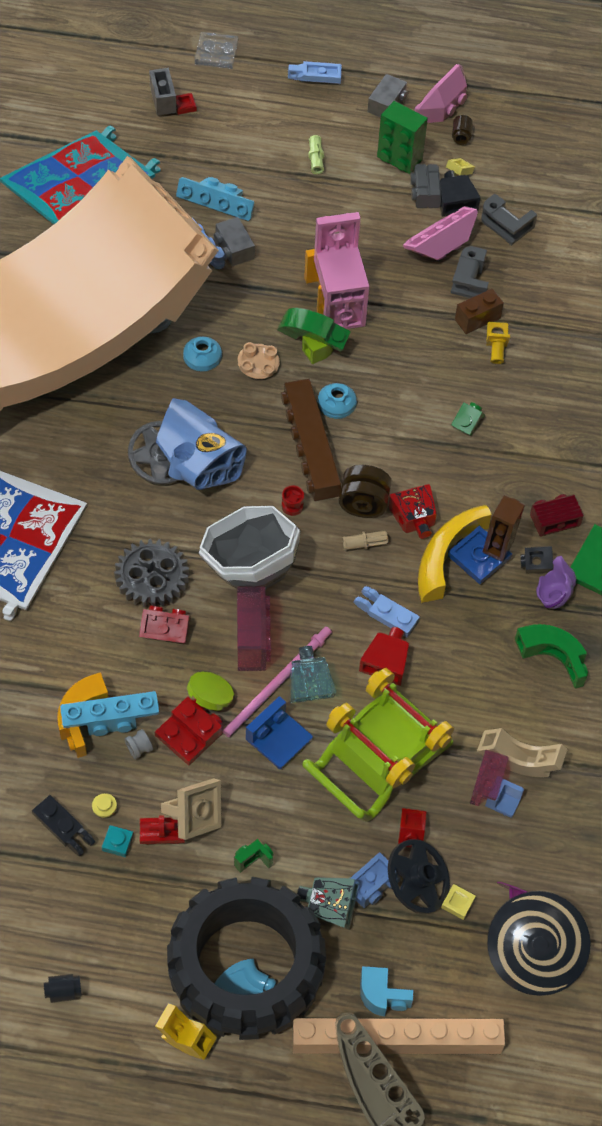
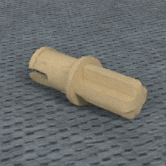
[342,531,388,551]

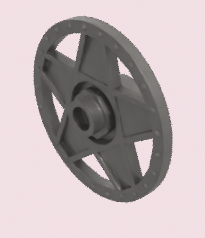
[128,421,178,485]

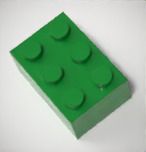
[377,101,428,174]

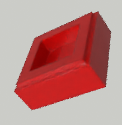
[176,93,197,115]

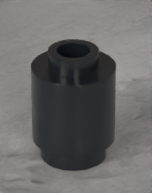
[44,974,82,1003]

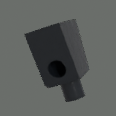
[440,170,481,217]

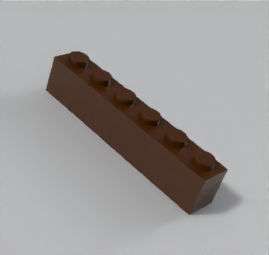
[281,379,341,501]

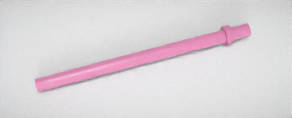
[223,627,332,737]

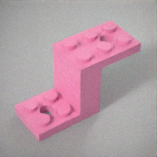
[314,212,369,329]

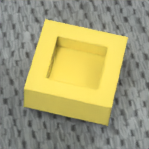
[446,158,475,176]
[441,884,476,920]

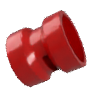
[281,485,304,516]

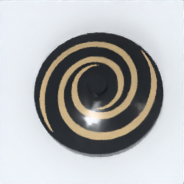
[487,891,591,996]

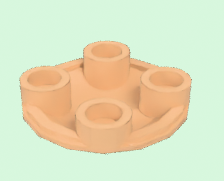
[237,342,280,379]

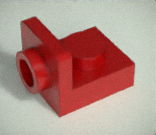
[398,808,426,848]

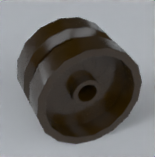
[339,464,391,518]

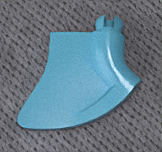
[214,959,276,995]

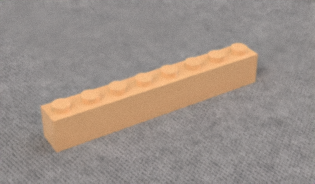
[293,1018,505,1054]

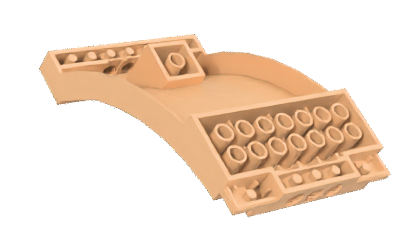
[0,156,219,411]

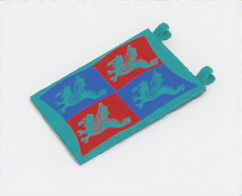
[0,126,161,224]

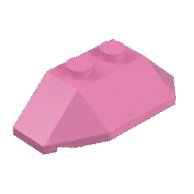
[415,64,467,123]
[403,206,478,260]

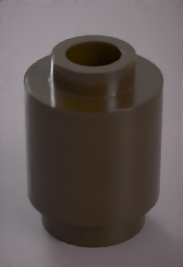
[452,115,473,145]

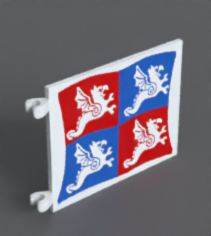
[0,471,87,621]

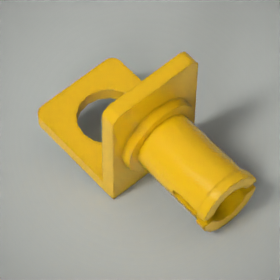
[486,322,510,364]

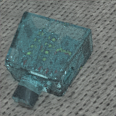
[289,646,336,703]

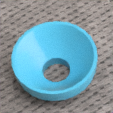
[183,336,222,371]
[317,383,356,419]

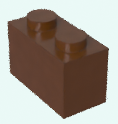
[455,289,504,334]

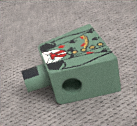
[297,877,360,930]

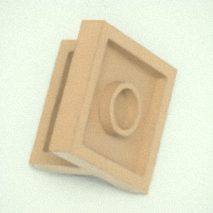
[161,778,221,840]

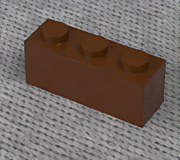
[483,495,525,562]

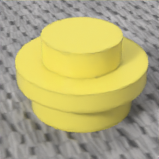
[92,794,117,818]

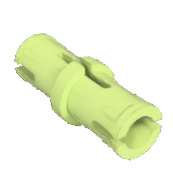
[308,135,324,174]

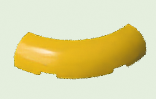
[418,505,492,603]

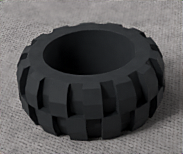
[167,877,326,1040]

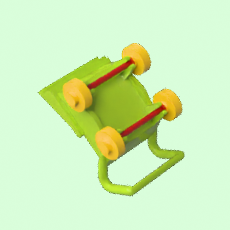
[302,668,454,822]

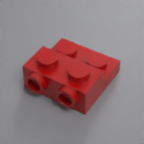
[154,697,222,766]

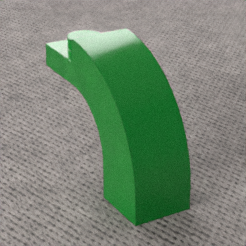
[277,308,351,352]
[515,624,588,689]

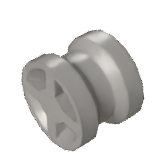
[124,729,153,759]

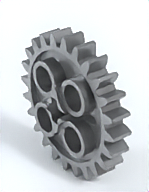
[114,539,189,608]

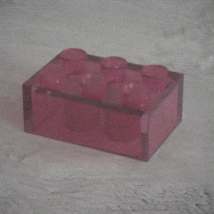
[237,587,271,671]

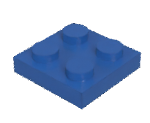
[448,526,512,584]

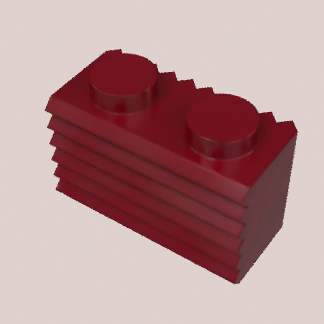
[530,494,584,537]

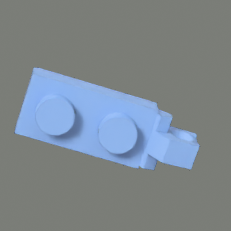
[288,61,342,84]

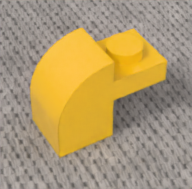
[155,1003,217,1060]

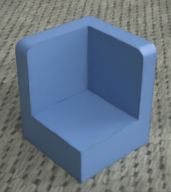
[485,776,524,818]

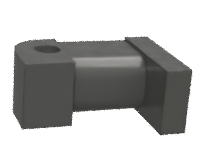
[481,194,537,246]
[451,246,489,298]

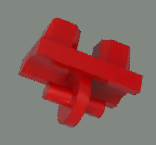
[140,815,185,845]

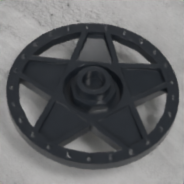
[388,839,450,914]

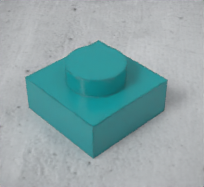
[102,825,134,858]

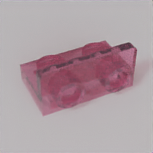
[470,750,508,806]

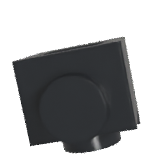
[520,546,553,574]

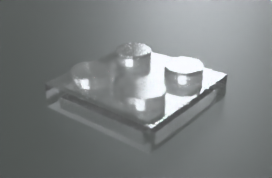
[195,32,238,69]

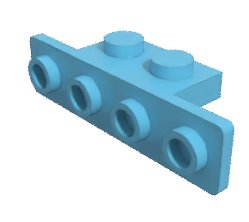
[176,177,255,221]
[60,691,159,736]

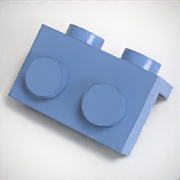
[351,852,401,908]

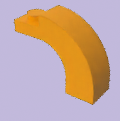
[57,672,109,758]

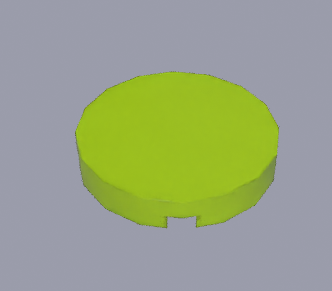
[187,671,234,711]

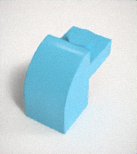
[360,966,413,1017]

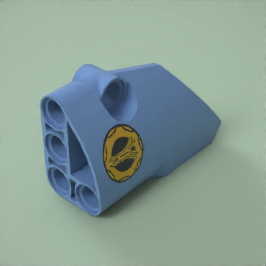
[156,398,247,490]

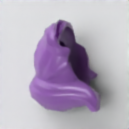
[536,556,576,609]

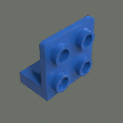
[246,696,313,769]

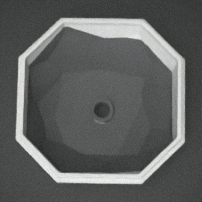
[199,506,300,595]

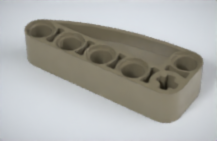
[335,1012,425,1126]

